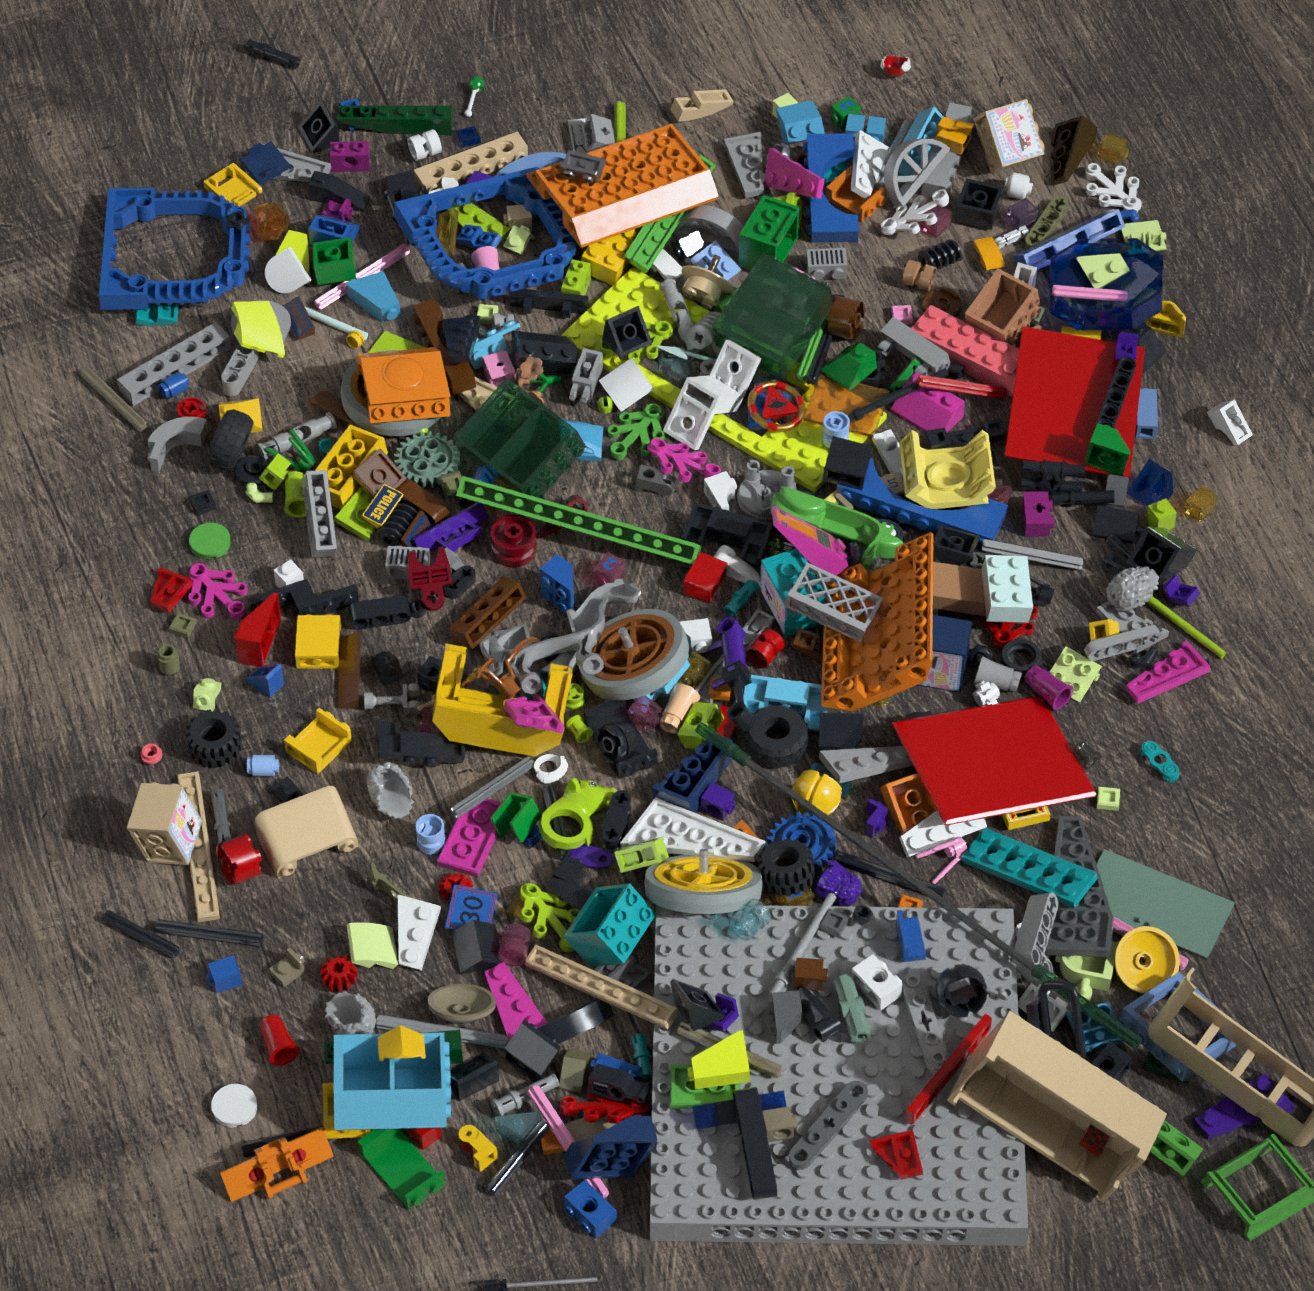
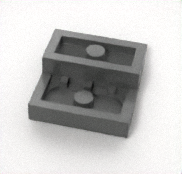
[594,955,653,991]

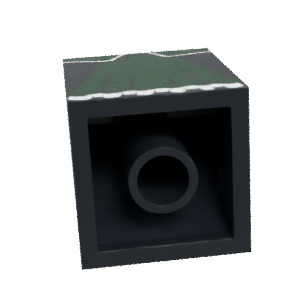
[1126,527,1198,584]

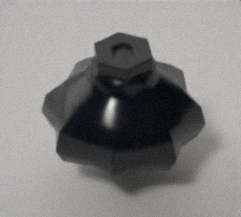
[968,644,993,668]

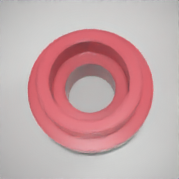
[140,744,162,764]

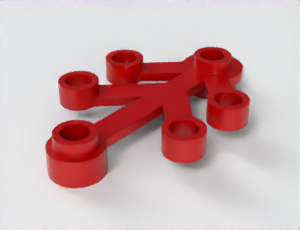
[980,606,1038,649]
[560,1086,650,1124]

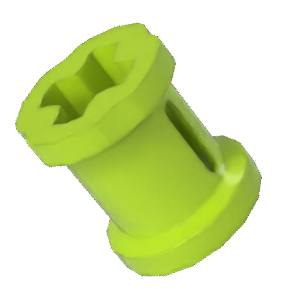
[566,715,593,743]

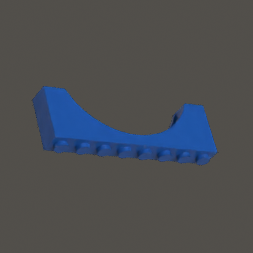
[836,458,1008,550]

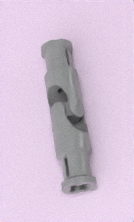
[659,279,703,354]
[257,412,337,460]

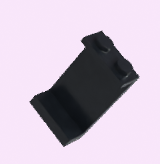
[584,700,657,779]

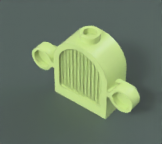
[1055,941,1118,1003]

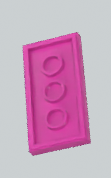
[437,793,502,878]

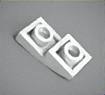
[651,249,683,280]

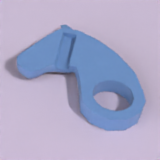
[494,152,566,205]

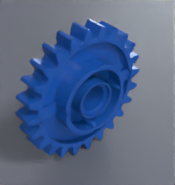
[766,811,837,871]

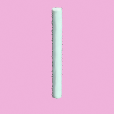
[305,307,368,340]

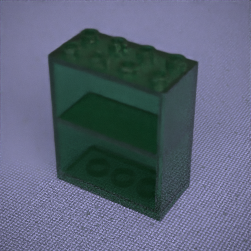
[712,253,833,381]
[453,378,586,499]

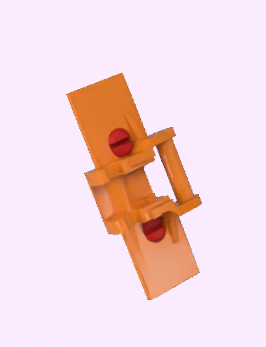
[220,1127,334,1202]

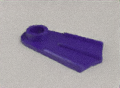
[570,844,613,869]

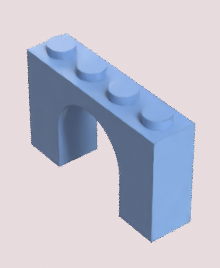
[1135,388,1158,439]

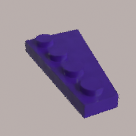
[1194,1073,1295,1140]

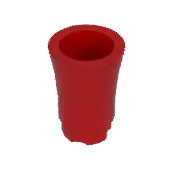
[259,1015,300,1066]

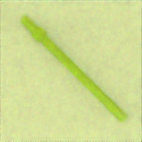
[1147,596,1226,659]

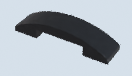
[925,419,1008,449]
[537,998,614,1044]

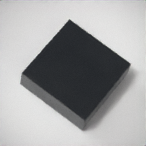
[189,490,216,516]

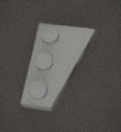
[1096,601,1169,653]

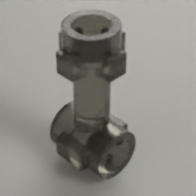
[658,363,692,389]

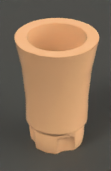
[660,683,700,734]

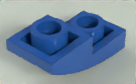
[456,224,502,249]

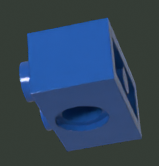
[564,1180,617,1238]

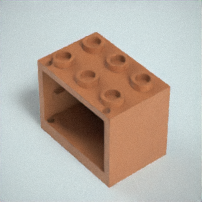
[965,268,1041,347]

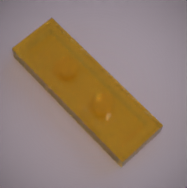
[437,208,459,257]

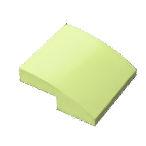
[347,923,398,969]

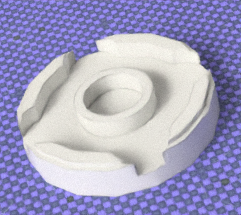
[211,1084,257,1128]

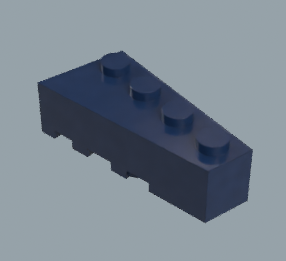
[652,733,735,813]

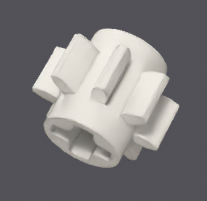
[973,681,1000,706]

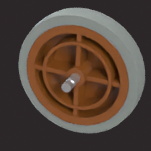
[579,609,689,700]

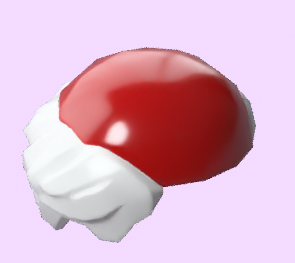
[880,56,911,77]

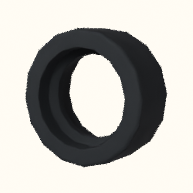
[1000,639,1041,680]

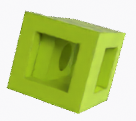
[259,453,291,491]

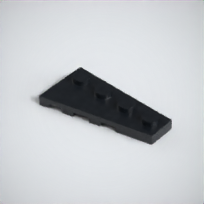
[442,315,482,364]

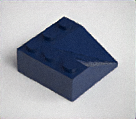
[564,1115,658,1180]

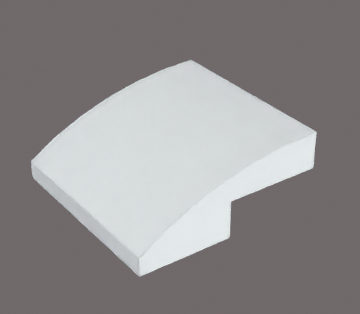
[599,358,654,412]

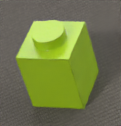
[1146,498,1177,530]

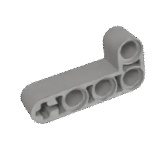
[1013,893,1058,982]

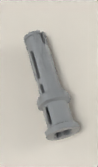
[491,1073,559,1118]

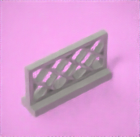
[784,562,883,643]

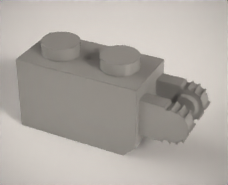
[569,348,603,404]

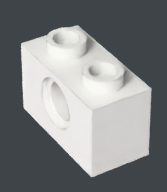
[851,954,902,1011]

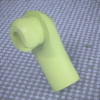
[246,483,273,503]

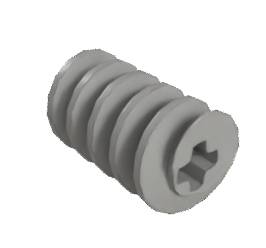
[688,312,728,349]

